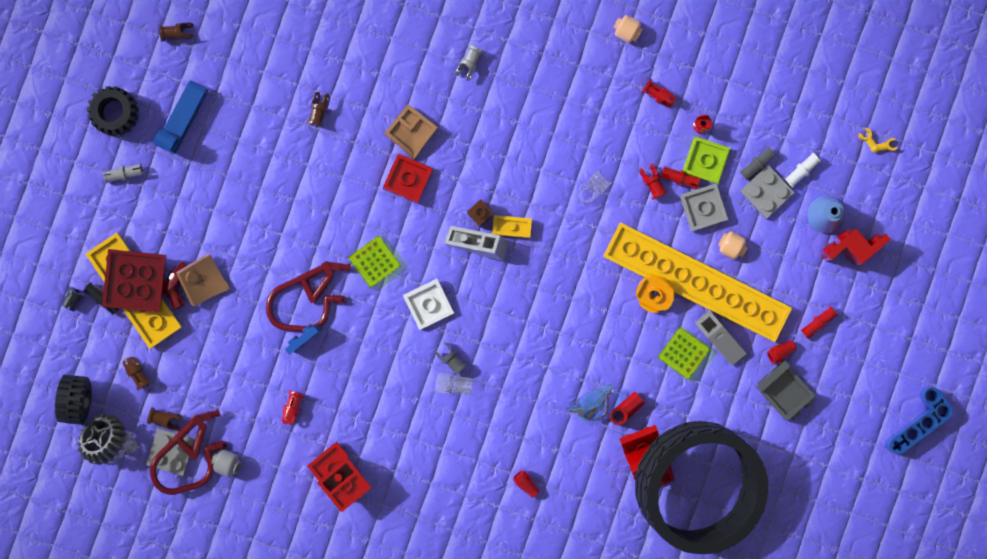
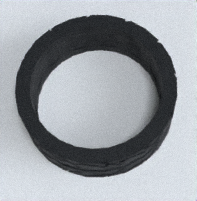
[635,421,768,555]

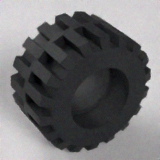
[87,86,139,136]
[55,374,92,425]

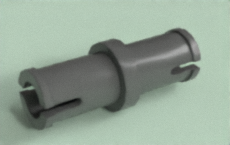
[740,146,777,181]

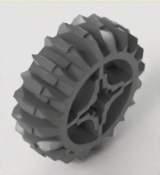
[76,413,127,465]

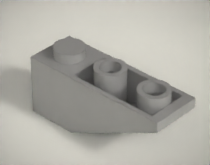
[695,310,747,366]

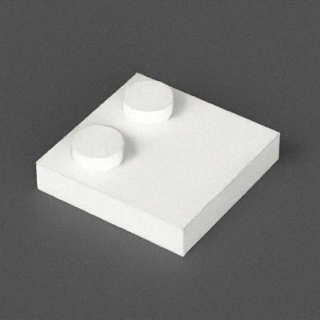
[403,279,454,330]

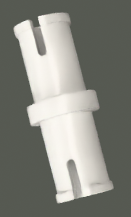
[785,153,821,188]

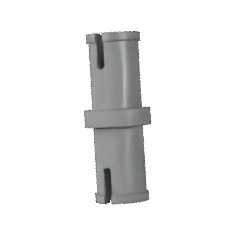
[103,163,144,183]

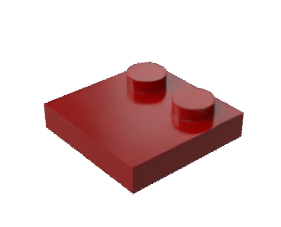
[383,154,433,204]

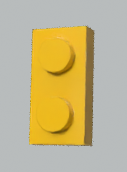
[492,215,532,238]

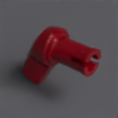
[163,262,187,310]

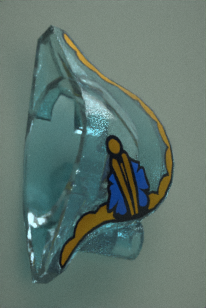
[567,384,613,422]

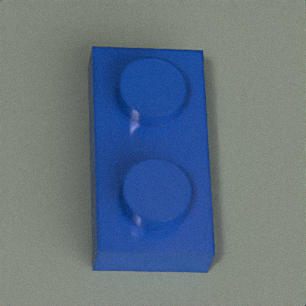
[285,323,323,355]

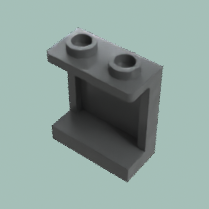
[755,361,816,421]

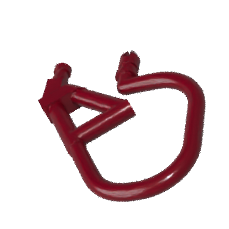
[266,261,351,332]
[150,409,228,495]

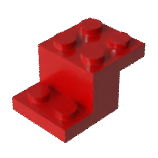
[820,229,891,266]
[619,425,675,486]
[307,441,372,513]

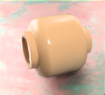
[613,15,643,43]
[718,231,748,260]

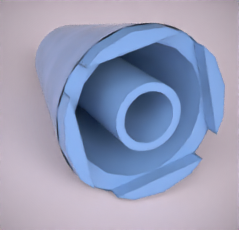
[807,195,846,234]

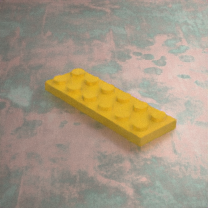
[85,232,182,349]

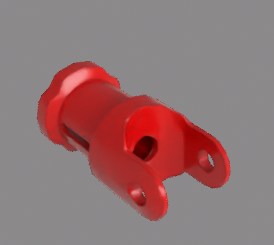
[641,78,676,107]
[693,114,712,134]
[639,164,668,200]
[281,390,305,425]

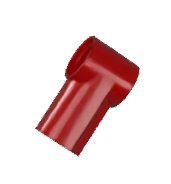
[609,391,645,425]

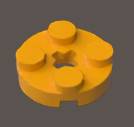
[636,274,675,313]

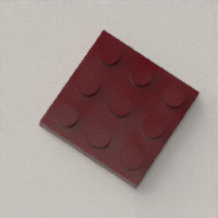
[102,249,167,313]

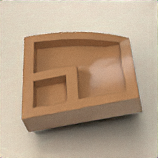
[384,105,438,160]
[176,254,230,307]

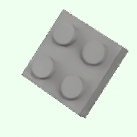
[739,165,794,219]
[679,183,728,232]
[146,428,195,476]

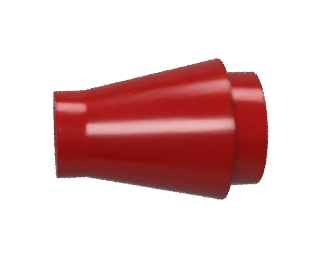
[767,340,797,365]
[512,469,540,498]

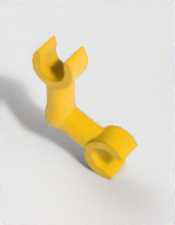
[858,128,898,153]

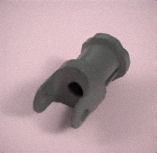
[434,341,468,376]

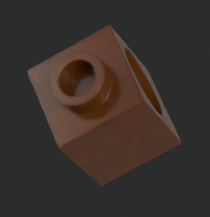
[467,199,494,227]

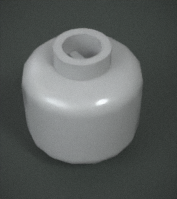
[211,450,242,478]

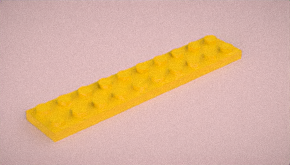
[603,222,792,342]

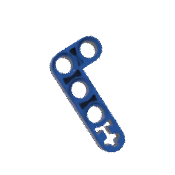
[153,80,208,155]
[885,387,953,454]

